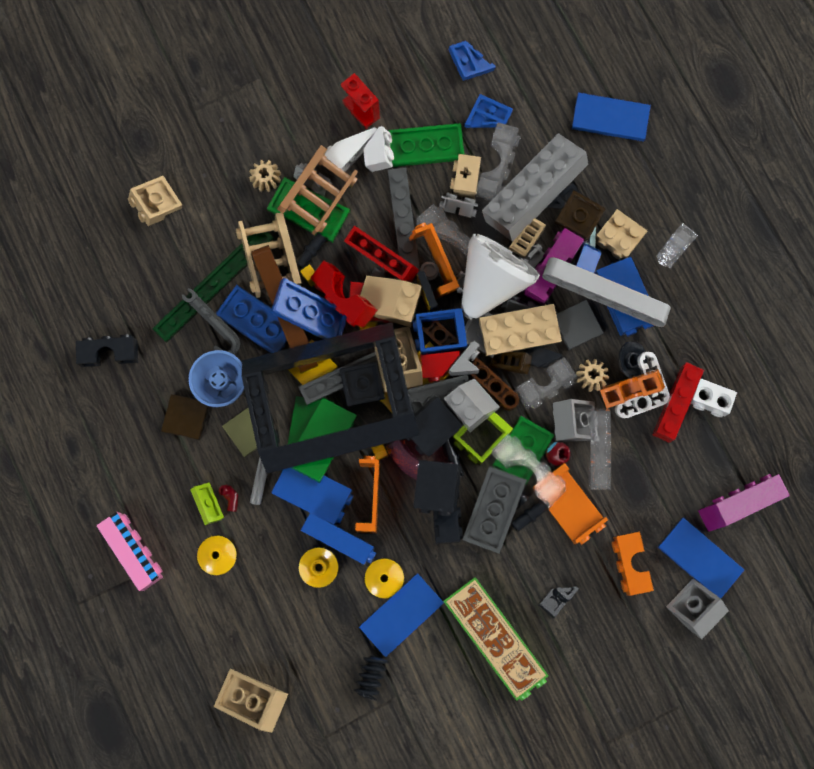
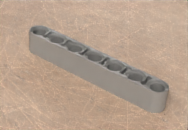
[542,257,671,327]

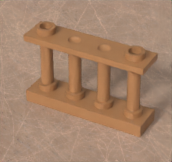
[277,145,358,235]

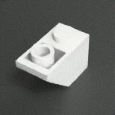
[363,126,394,172]

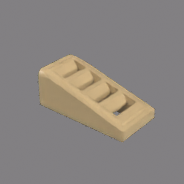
[509,218,546,259]

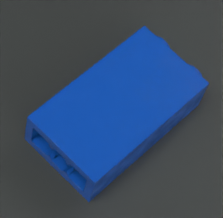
[594,257,654,337]
[271,468,354,526]
[301,513,376,566]

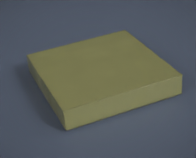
[222,408,257,457]

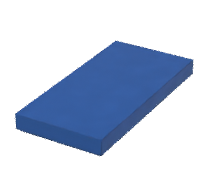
[572,93,651,142]
[270,278,347,339]
[216,285,288,353]
[657,518,744,598]
[359,573,444,657]

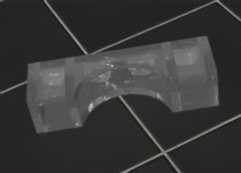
[476,122,521,201]
[589,408,611,490]
[492,434,566,508]

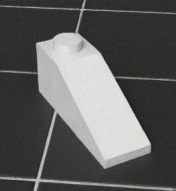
[325,127,377,172]

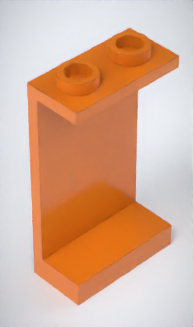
[409,223,460,299]
[355,456,380,534]
[532,463,608,545]

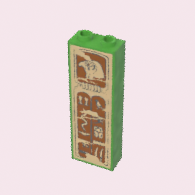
[443,577,548,701]

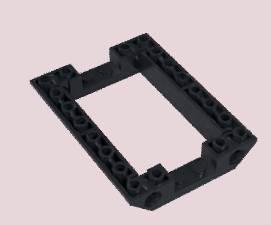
[241,322,420,474]

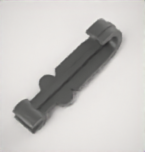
[182,289,241,355]

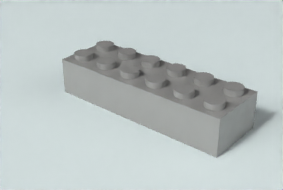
[482,133,588,242]

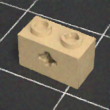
[450,154,481,199]

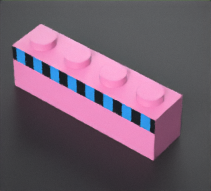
[96,512,163,591]

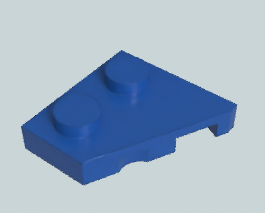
[448,41,496,81]
[465,94,513,128]

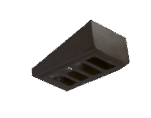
[488,351,532,374]

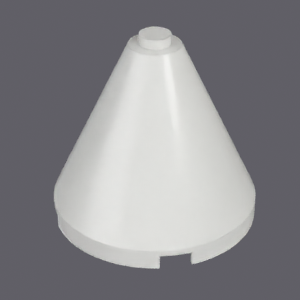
[461,234,540,320]

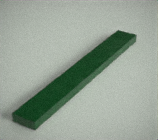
[152,232,274,343]

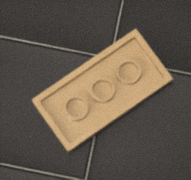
[479,304,562,356]

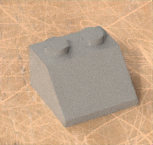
[444,379,500,432]
[553,399,598,442]
[666,579,729,639]

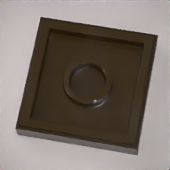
[555,190,606,241]
[161,394,208,440]

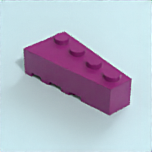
[524,228,584,306]

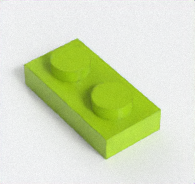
[190,482,224,525]

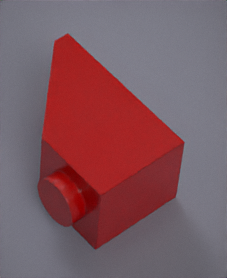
[421,351,462,382]

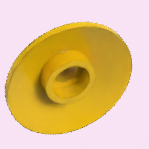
[197,536,237,575]
[299,548,338,587]
[365,559,404,598]

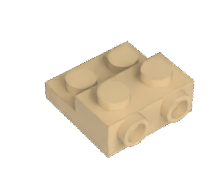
[128,176,182,226]
[596,209,647,260]

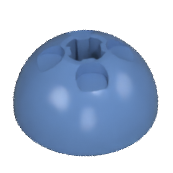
[189,350,244,407]

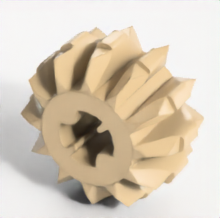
[249,160,281,192]
[576,359,609,392]

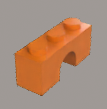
[600,369,665,409]
[612,532,654,596]

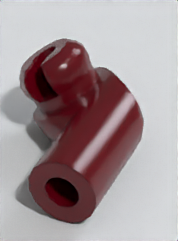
[219,485,238,512]

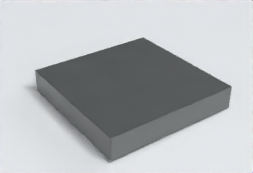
[556,300,603,350]

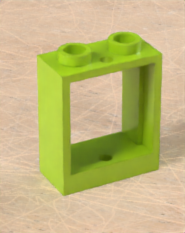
[453,412,513,465]

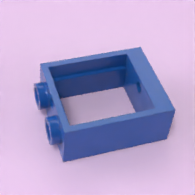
[412,308,467,355]

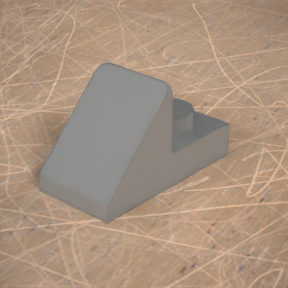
[449,341,480,376]

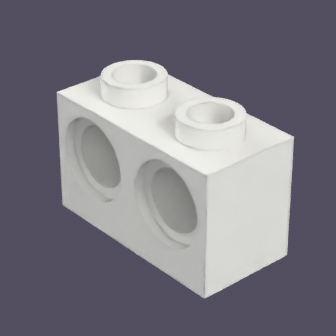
[690,379,737,417]

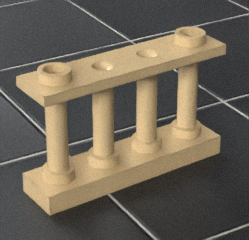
[236,212,301,298]

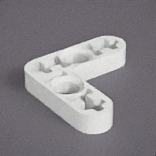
[615,352,670,418]

